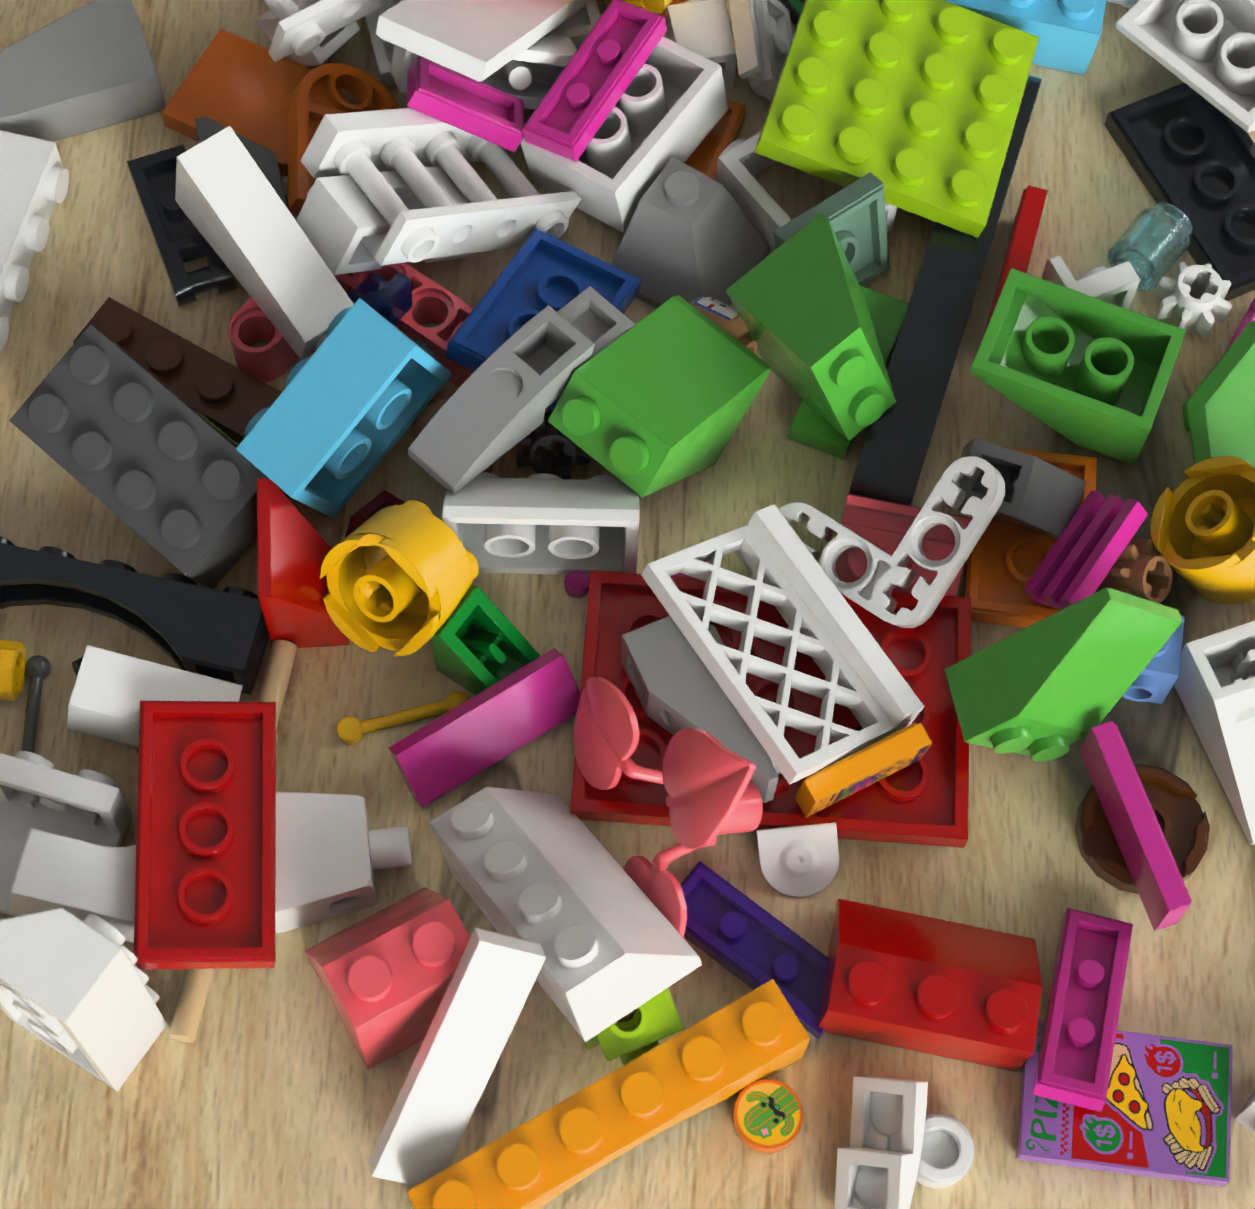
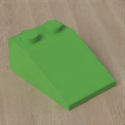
[970,268,1187,465]
[945,587,1182,762]

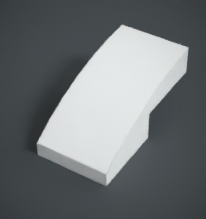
[834,1075,928,1209]

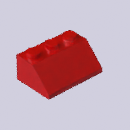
[817,899,1042,1072]

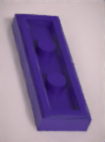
[680,861,829,1039]

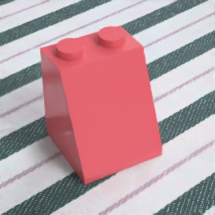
[305,887,471,1070]

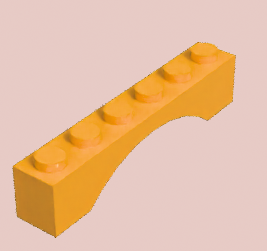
[406,979,810,1209]

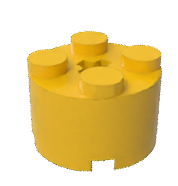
[1150,456,1255,604]
[320,500,479,656]

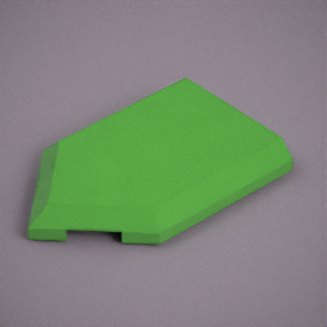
[1182,321,1255,468]

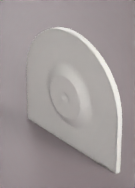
[757,822,839,897]

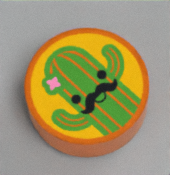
[732,1079,803,1154]

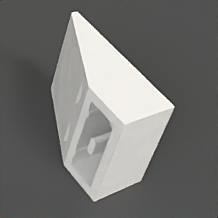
[1174,621,1255,846]

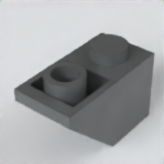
[946,438,1086,540]

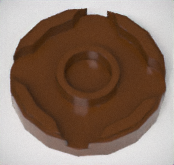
[1075,764,1210,894]

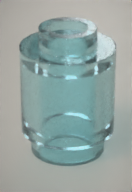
[1108,203,1192,290]

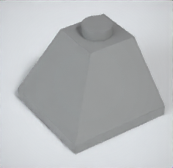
[611,157,770,309]

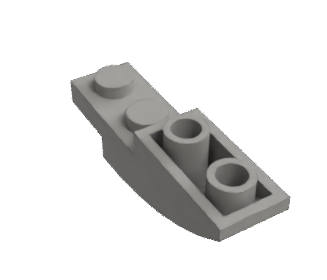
[408,286,635,495]

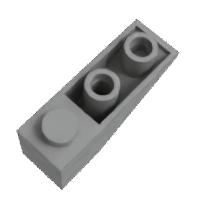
[621,616,781,803]

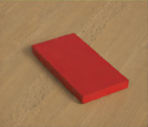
[133,701,276,969]

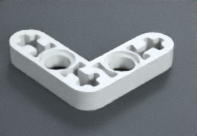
[779,456,1005,628]

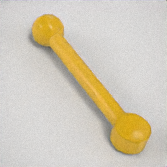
[337,691,469,745]

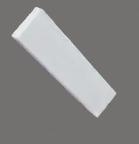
[368,928,546,1186]

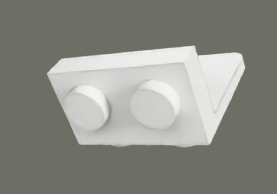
[0,751,132,917]

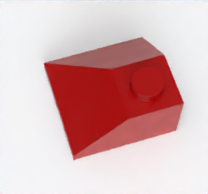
[257,478,350,648]

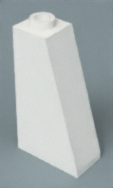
[175,126,354,360]

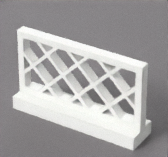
[641,504,925,785]

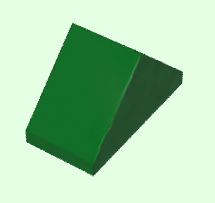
[432,585,540,695]

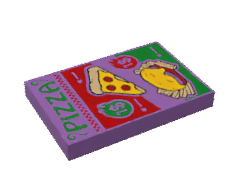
[1016,1020,1233,1187]

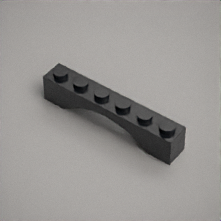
[0,536,269,695]

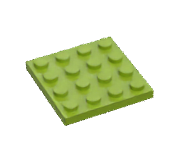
[754,0,1039,238]

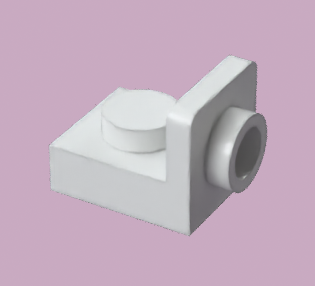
[1041,255,1140,310]

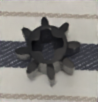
[516,412,590,479]

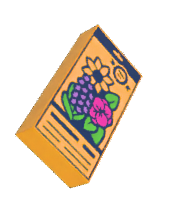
[795,722,932,818]

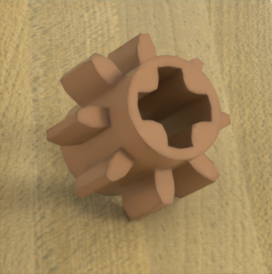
[1096,538,1172,603]

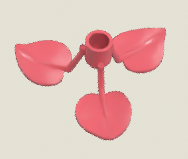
[573,677,763,937]

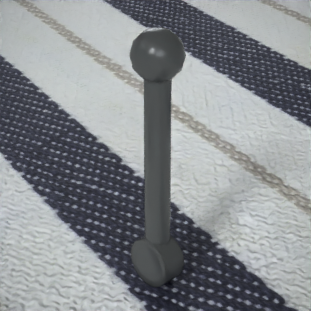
[21,655,51,753]

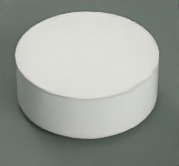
[916,1114,974,1189]

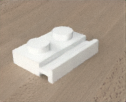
[729,0,793,102]

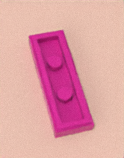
[522,0,667,162]
[388,648,580,808]
[1079,721,1192,931]
[1032,908,1133,1112]

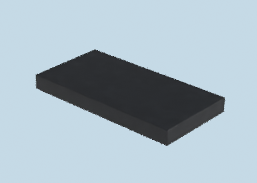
[1104,83,1255,301]

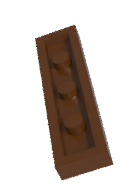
[73,297,282,444]

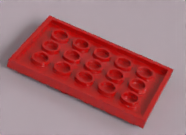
[570,570,971,848]

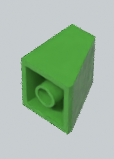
[725,213,896,441]
[548,295,772,498]

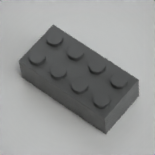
[9,324,290,589]

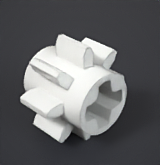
[1155,262,1232,338]

